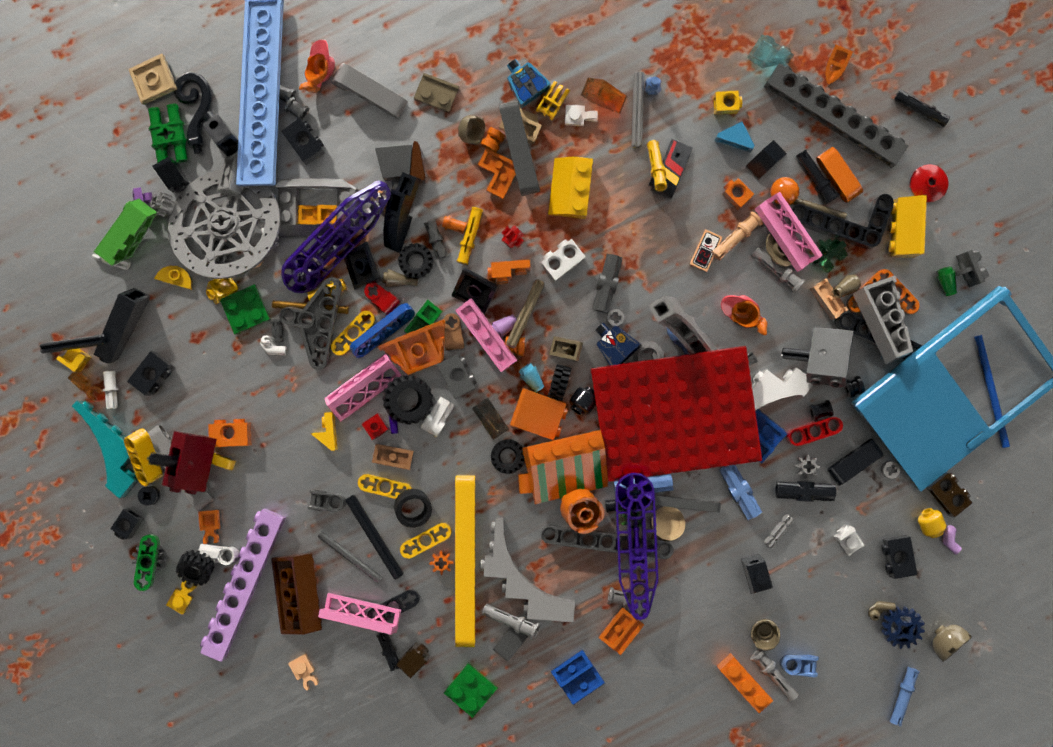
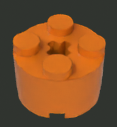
[560,489,604,534]

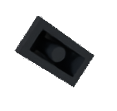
[152,157,190,193]

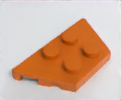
[377,319,445,375]

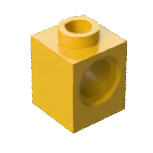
[713,91,742,115]

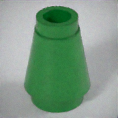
[936,266,957,296]

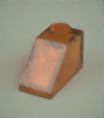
[581,78,627,113]

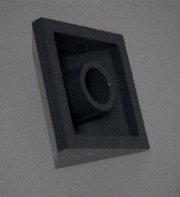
[344,242,382,290]
[451,267,499,314]

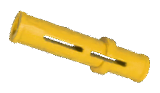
[647,140,667,191]
[456,207,483,265]

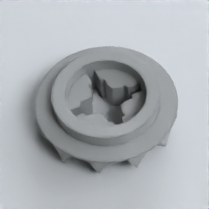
[633,341,664,362]

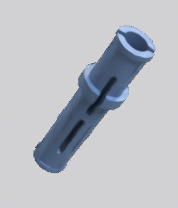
[889,667,920,726]

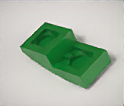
[404,300,443,334]

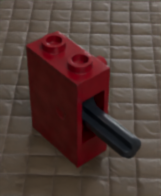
[147,431,217,495]

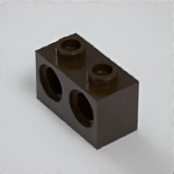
[926,472,973,517]
[397,642,430,679]

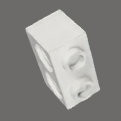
[541,239,586,282]

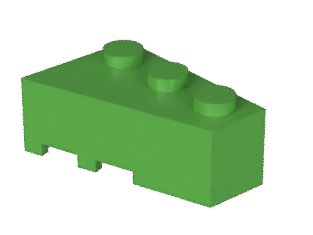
[94,199,157,266]

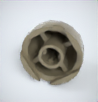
[932,625,972,662]

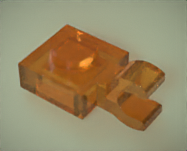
[68,372,103,401]

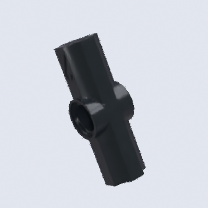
[775,481,836,502]

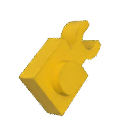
[166,581,198,615]

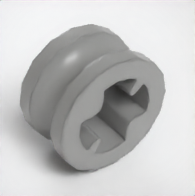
[607,309,624,327]
[881,461,900,479]

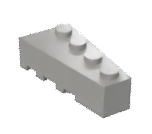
[853,276,913,364]

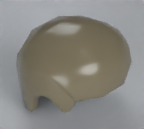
[458,115,486,145]
[751,619,780,651]

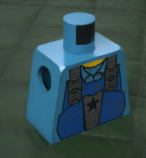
[507,59,551,109]

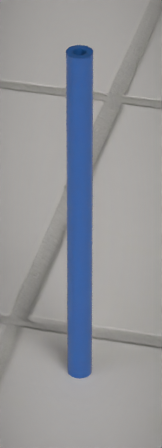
[974,335,1010,448]

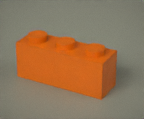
[717,653,773,714]

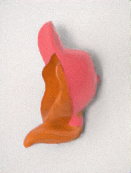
[299,40,335,93]
[721,295,768,336]

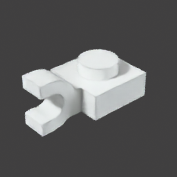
[565,105,598,126]

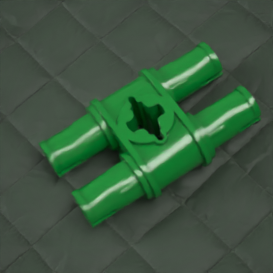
[148,104,188,163]

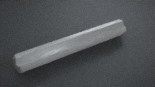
[632,72,644,148]

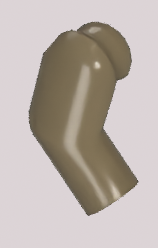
[868,601,896,621]

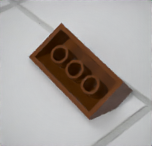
[271,553,322,635]

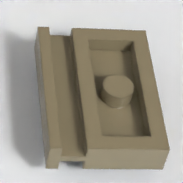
[414,73,459,113]

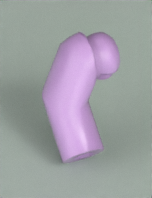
[942,525,962,555]

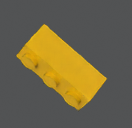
[548,157,593,219]
[888,195,927,258]

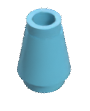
[519,363,544,393]

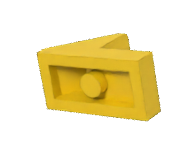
[311,412,338,451]

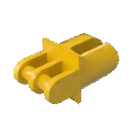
[536,81,570,120]

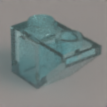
[747,34,794,68]

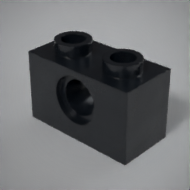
[281,118,325,165]
[127,351,173,396]
[881,535,918,579]

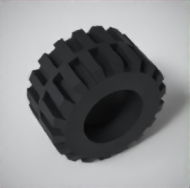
[382,375,434,425]

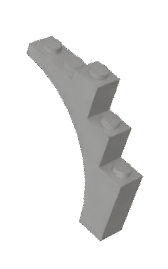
[648,295,716,354]
[480,518,575,622]

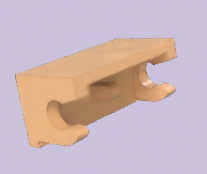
[810,278,849,320]

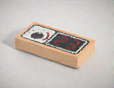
[689,229,723,272]

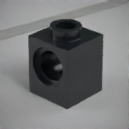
[110,508,144,540]

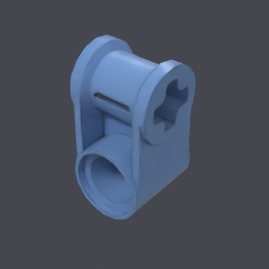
[780,654,819,677]

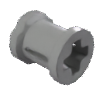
[607,587,629,608]

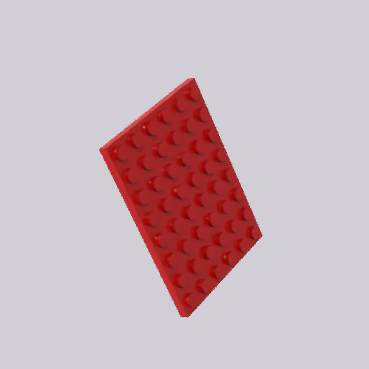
[591,346,762,482]

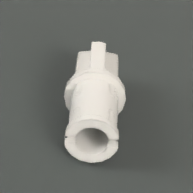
[103,371,119,410]

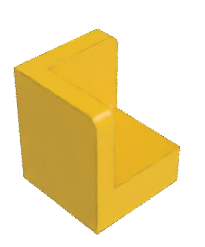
[56,348,92,373]

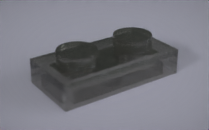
[472,398,509,440]

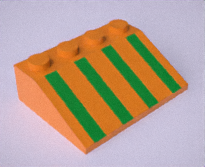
[522,430,608,504]

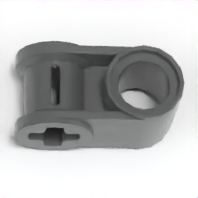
[308,490,346,512]

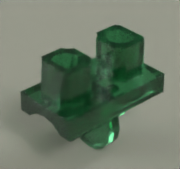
[811,239,848,273]

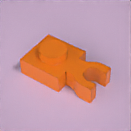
[198,510,221,544]

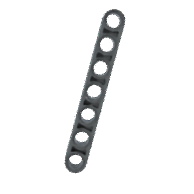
[541,525,674,559]

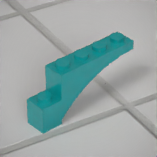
[72,400,138,498]

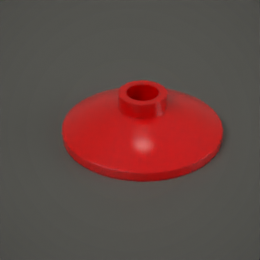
[910,164,949,202]

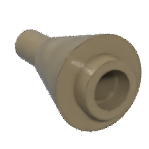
[382,269,418,287]

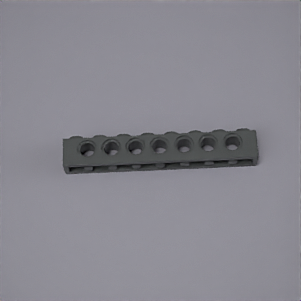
[764,63,908,168]

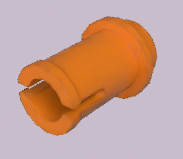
[442,215,467,234]

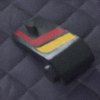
[648,139,693,199]

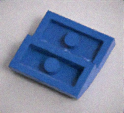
[755,409,787,464]
[551,650,605,705]

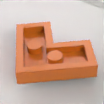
[478,148,516,200]

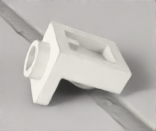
[834,525,864,556]

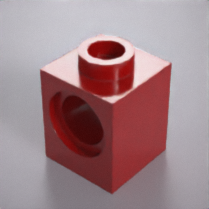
[362,413,390,440]

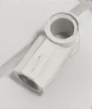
[421,397,455,438]
[198,543,239,565]

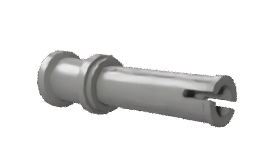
[751,246,805,293]
[482,604,540,640]
[750,649,799,702]

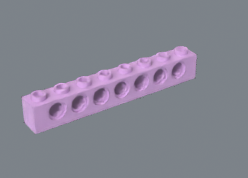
[200,508,286,662]

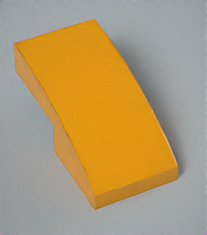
[298,205,337,225]

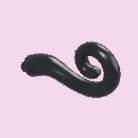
[174,72,212,154]

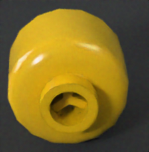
[918,508,947,538]

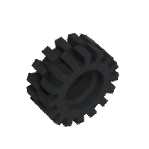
[398,243,433,279]
[548,364,572,401]
[491,439,525,474]
[176,550,214,586]

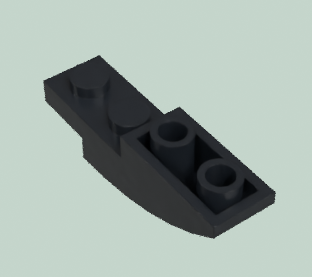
[383,172,421,253]

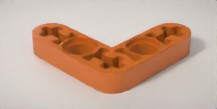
[846,269,920,315]

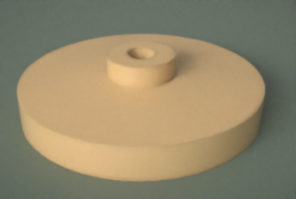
[650,507,685,541]

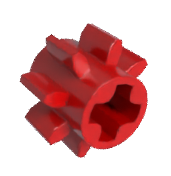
[501,225,524,249]

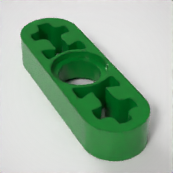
[134,534,160,591]

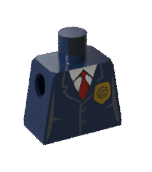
[595,323,642,366]

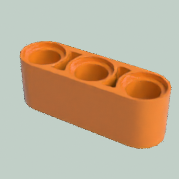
[816,147,863,203]

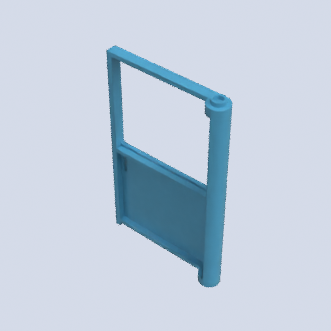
[851,286,1053,492]

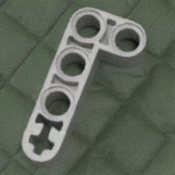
[331,63,408,119]

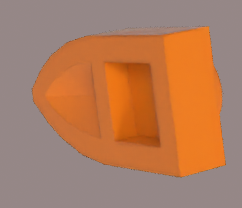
[825,44,853,84]

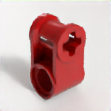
[364,282,401,315]

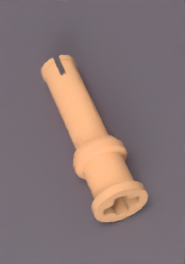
[712,212,763,261]

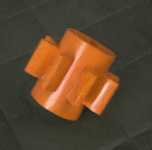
[429,550,454,575]

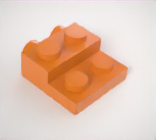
[488,260,530,285]

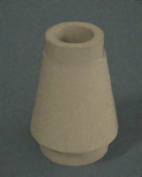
[832,274,861,298]

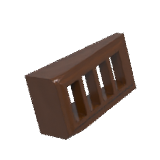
[410,141,426,184]

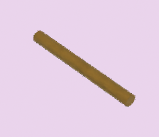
[272,300,349,314]

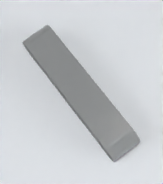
[148,425,215,511]

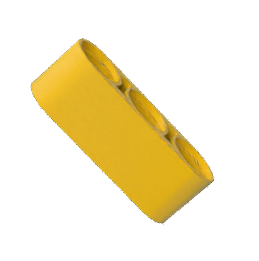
[124,429,163,487]

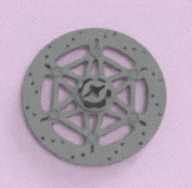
[168,170,281,279]

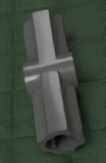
[593,254,623,313]

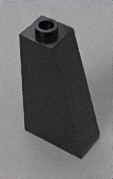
[93,288,151,363]

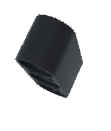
[827,438,884,486]

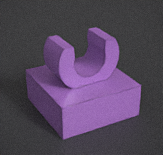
[132,187,153,203]

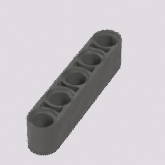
[499,100,540,196]

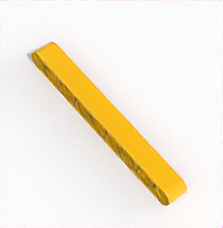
[455,475,475,647]

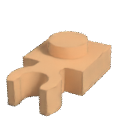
[288,653,319,690]

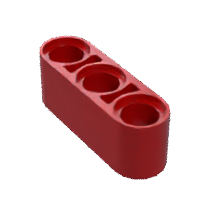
[785,417,843,446]

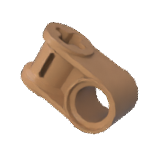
[444,313,465,351]

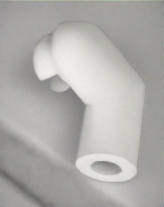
[260,335,287,356]

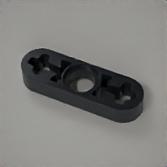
[367,589,420,621]

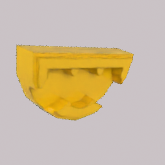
[154,265,193,290]

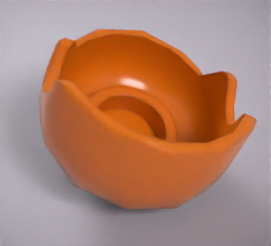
[770,177,799,205]

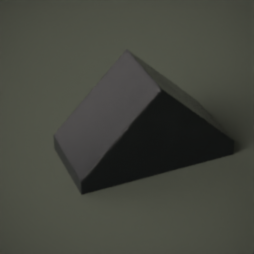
[746,140,787,180]

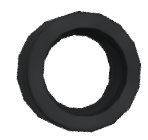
[394,489,432,528]

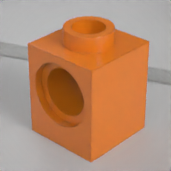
[722,178,754,210]

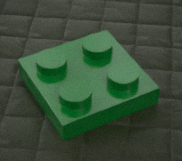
[220,284,271,335]
[444,662,498,718]

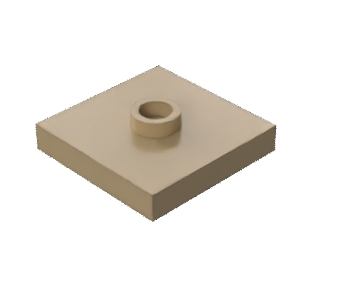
[128,54,177,105]

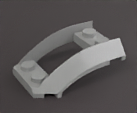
[275,178,358,237]

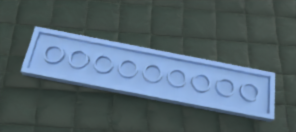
[236,0,284,186]

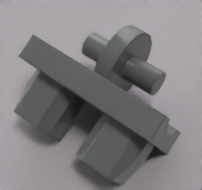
[956,250,989,288]

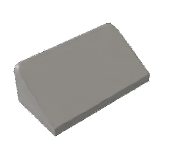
[217,154,242,194]

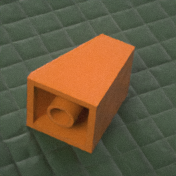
[510,388,568,440]

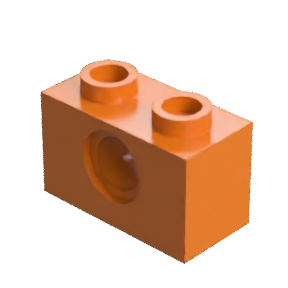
[208,419,252,447]

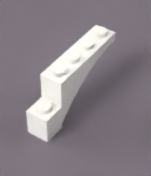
[752,368,813,410]

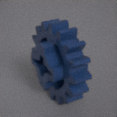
[881,606,925,649]

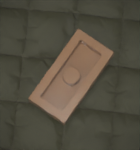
[372,443,414,470]

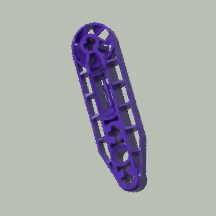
[281,181,391,294]
[615,472,658,620]

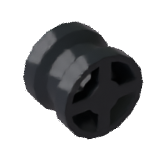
[844,376,865,398]
[137,486,161,506]

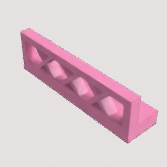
[755,192,823,272]
[455,298,517,372]
[324,353,401,422]
[318,593,401,634]

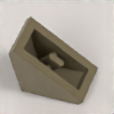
[549,336,583,362]

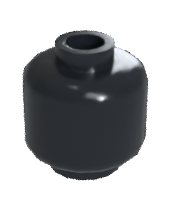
[569,386,596,416]

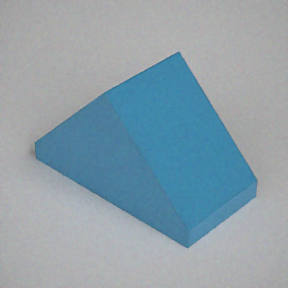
[714,122,755,152]

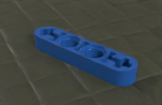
[350,303,415,358]

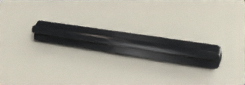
[345,495,403,580]

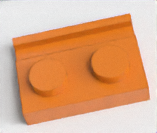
[599,607,644,655]

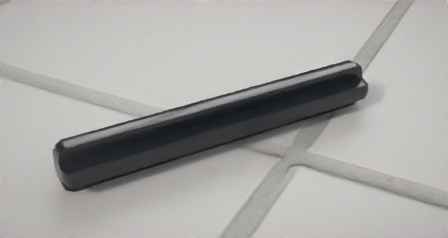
[39,334,107,354]

